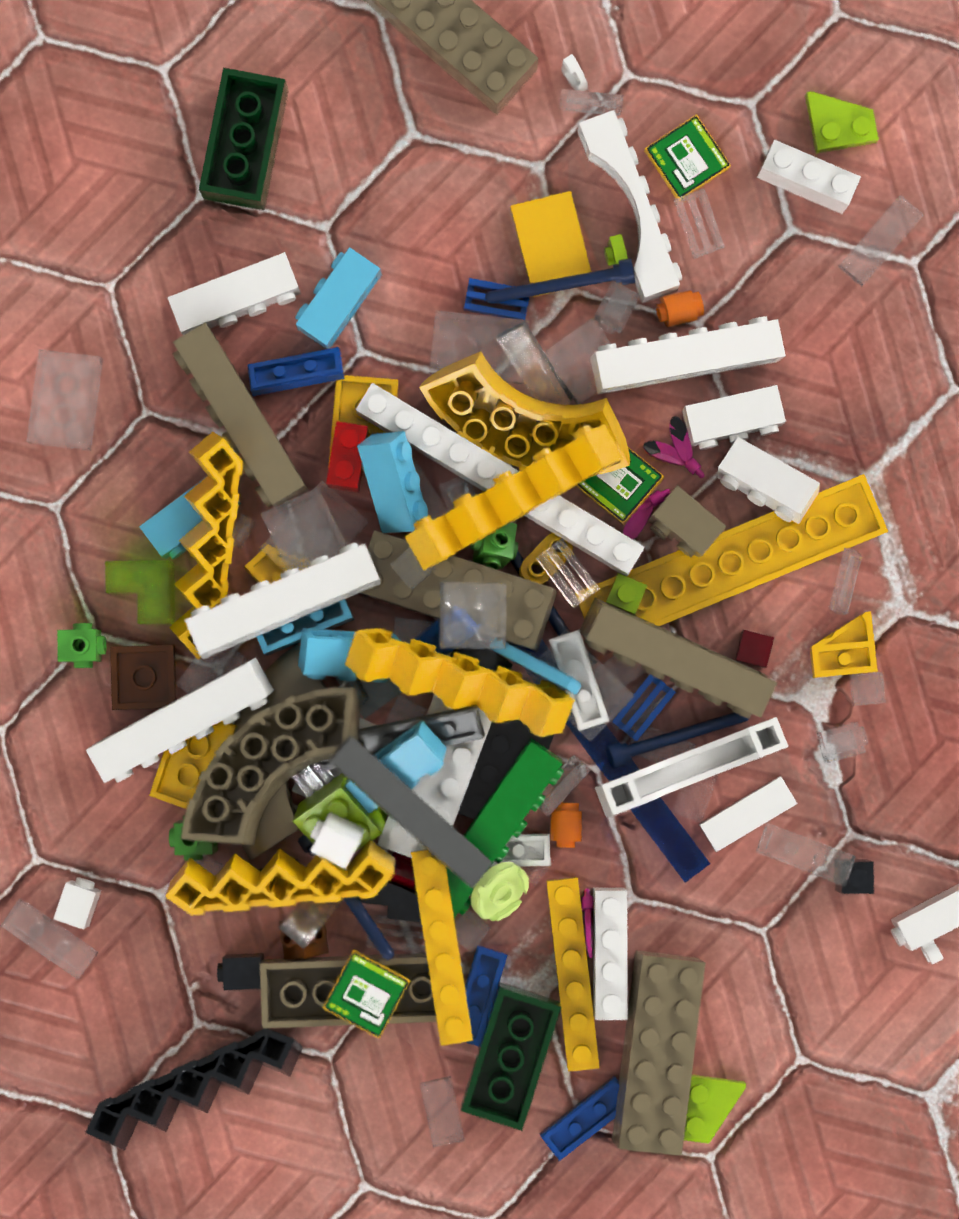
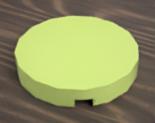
[471,862,529,921]

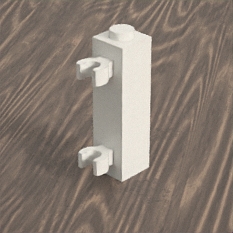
[891,884,959,965]

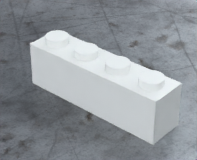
[167,252,301,335]
[593,888,628,1020]

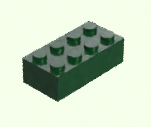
[199,67,289,211]
[461,982,561,1131]

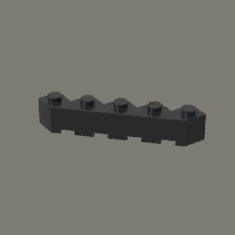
[85,1028,303,1151]

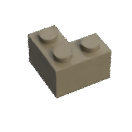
[648,485,727,558]

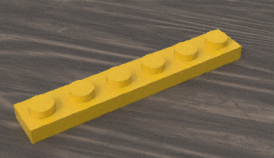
[411,849,473,1046]
[546,877,600,1072]

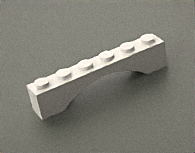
[577,110,682,303]
[594,717,789,817]

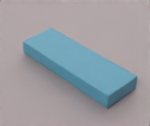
[488,637,582,695]

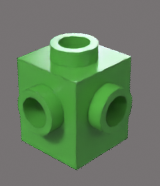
[470,522,518,570]
[57,623,107,668]
[169,815,218,861]

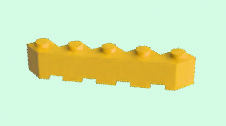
[405,424,623,571]
[169,432,243,659]
[345,628,575,737]
[165,840,395,915]

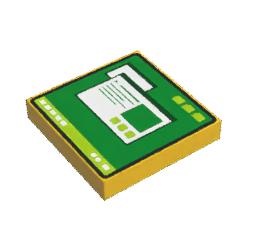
[644,114,731,202]
[576,447,664,525]
[323,950,410,1039]

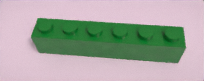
[446,738,564,918]

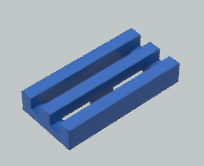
[464,278,529,322]
[612,674,676,742]

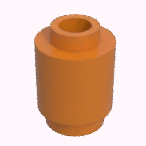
[656,290,704,327]
[550,802,582,848]

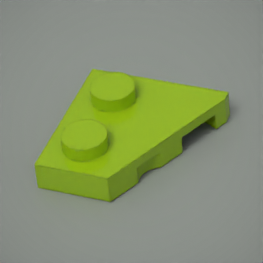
[805,91,879,153]
[684,1075,746,1144]

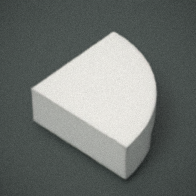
[562,54,588,94]

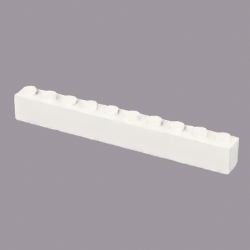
[356,383,645,576]

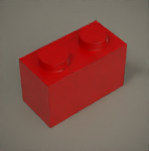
[326,421,369,493]

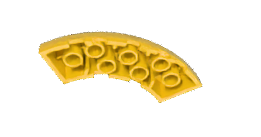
[419,351,630,475]

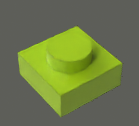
[604,234,628,266]
[606,573,647,615]

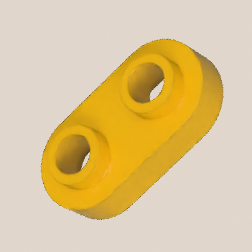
[519,533,573,585]

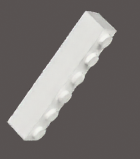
[590,317,786,394]
[185,543,381,659]
[86,657,274,783]

